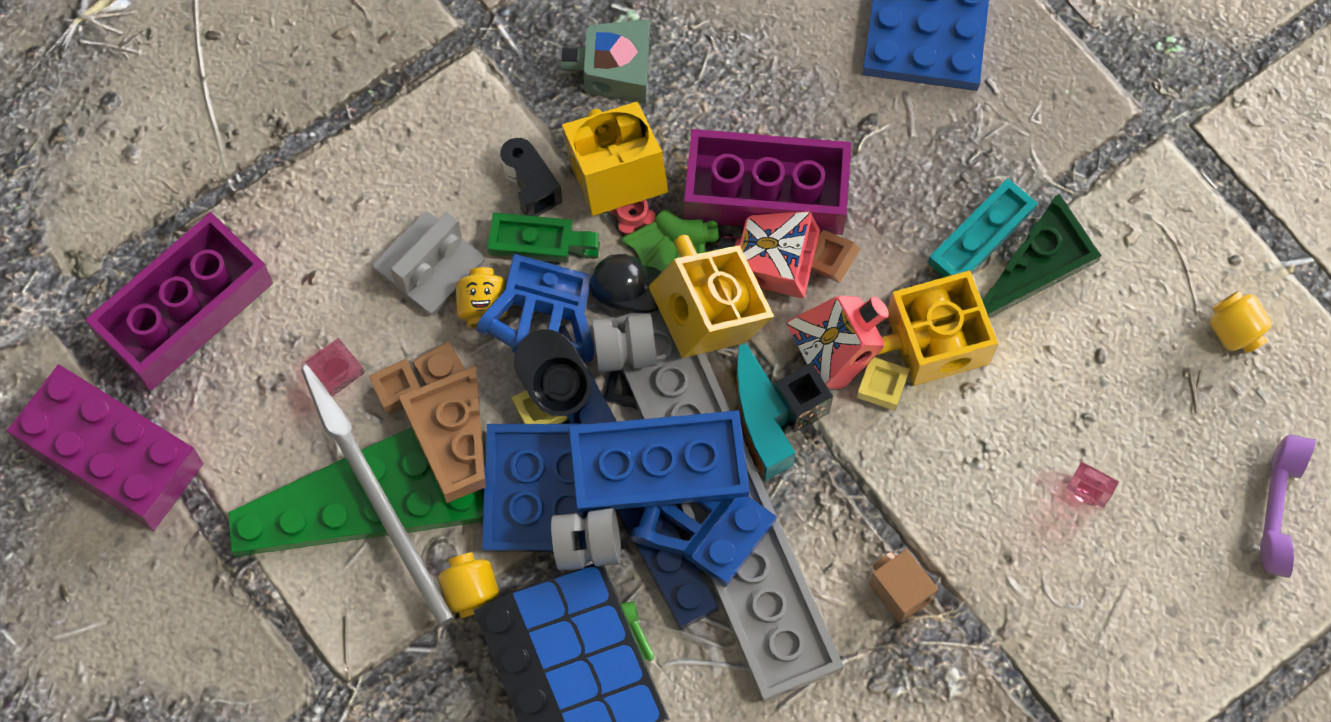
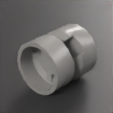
[592,313,657,373]
[551,508,621,571]

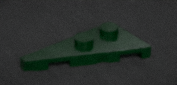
[982,194,1102,318]

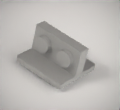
[373,211,485,316]

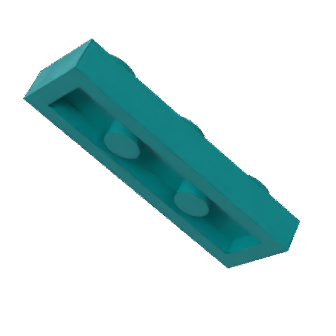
[927,178,1038,277]

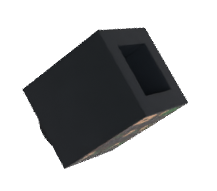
[775,362,833,433]

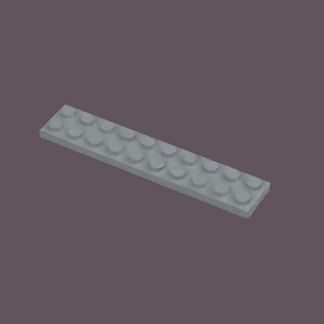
[616,310,844,703]

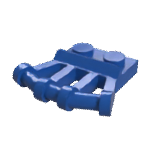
[476,254,594,362]
[631,496,777,587]

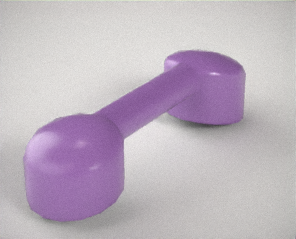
[1260,434,1316,578]

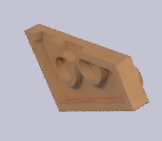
[398,366,486,503]

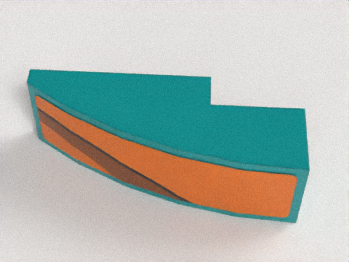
[736,343,796,481]

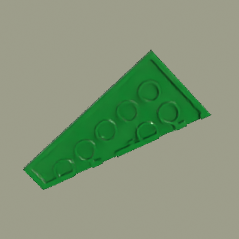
[228,427,484,557]

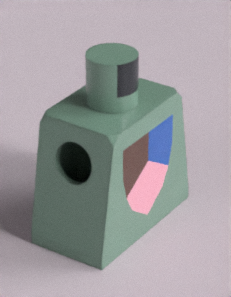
[562,20,650,104]

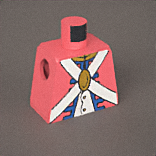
[719,211,820,299]
[786,296,889,389]

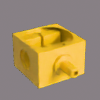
[562,101,668,216]
[649,235,774,358]
[877,270,999,386]

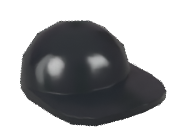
[590,253,662,313]
[514,329,592,416]

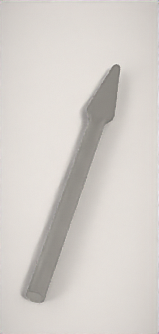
[301,365,455,627]

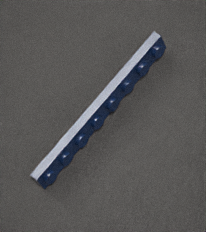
[559,325,718,630]

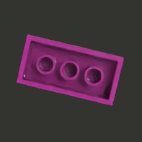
[684,129,852,235]
[85,212,273,392]
[7,364,204,531]

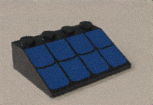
[473,564,670,722]

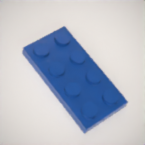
[569,410,750,513]

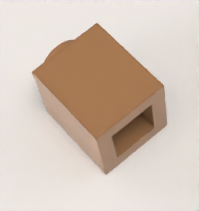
[869,549,939,624]

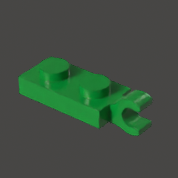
[487,212,600,263]

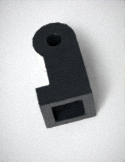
[500,138,563,216]

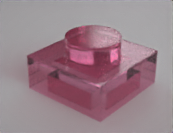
[305,338,365,397]
[1067,461,1119,508]

